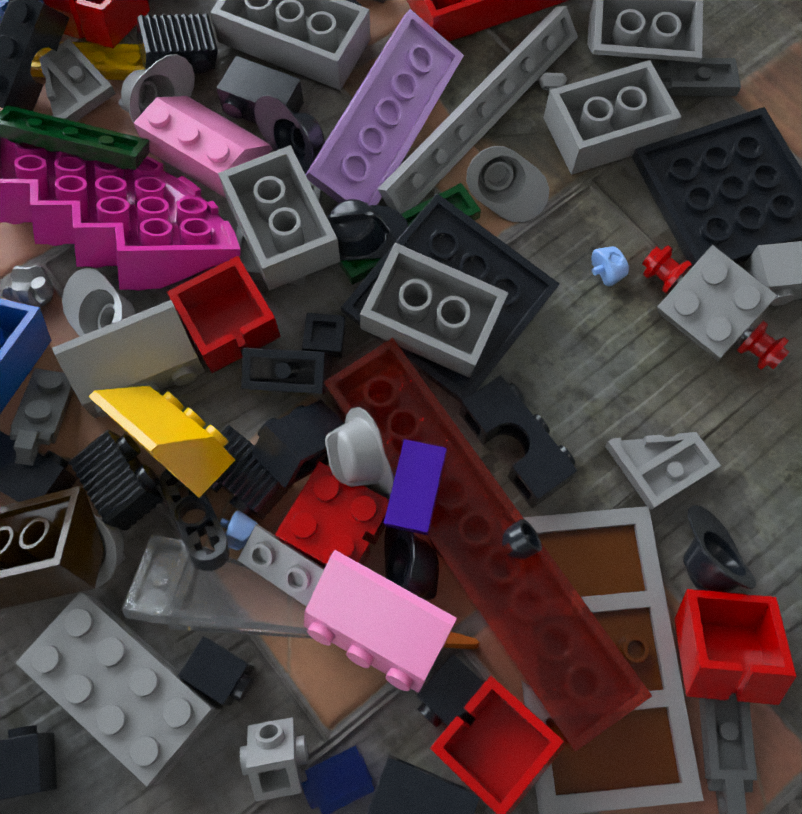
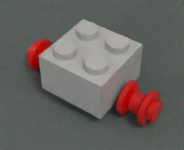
[642,245,790,370]

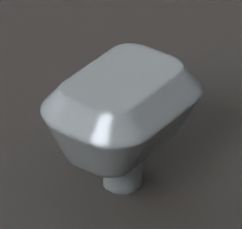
[539,73,567,92]

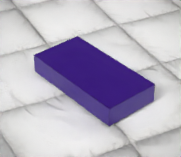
[384,439,447,535]

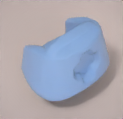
[591,246,629,286]
[220,510,258,550]

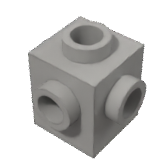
[240,717,309,802]

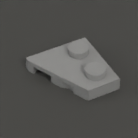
[40,38,116,122]
[605,432,721,511]

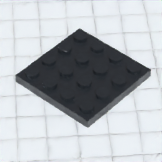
[632,107,802,268]
[341,193,560,403]

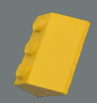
[88,386,235,498]

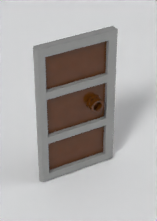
[501,506,704,814]

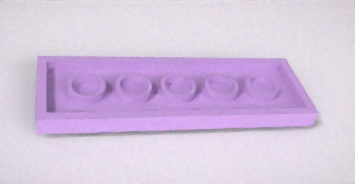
[305,9,464,205]

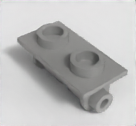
[237,524,325,606]

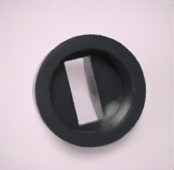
[502,519,542,559]

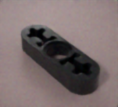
[160,469,230,571]

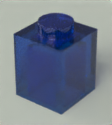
[302,744,376,814]

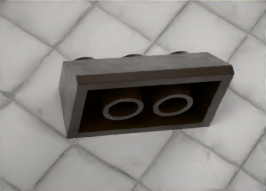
[0,486,104,609]

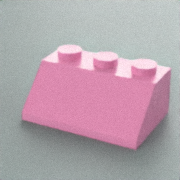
[133,96,272,198]
[304,550,457,693]

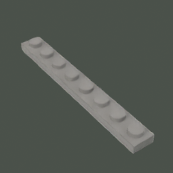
[378,6,578,214]

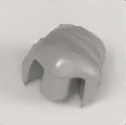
[1,265,54,307]

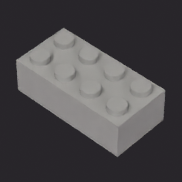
[210,0,371,90]
[16,592,221,786]

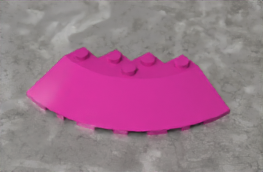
[0,137,241,291]

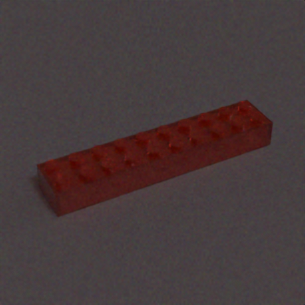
[324,338,652,752]

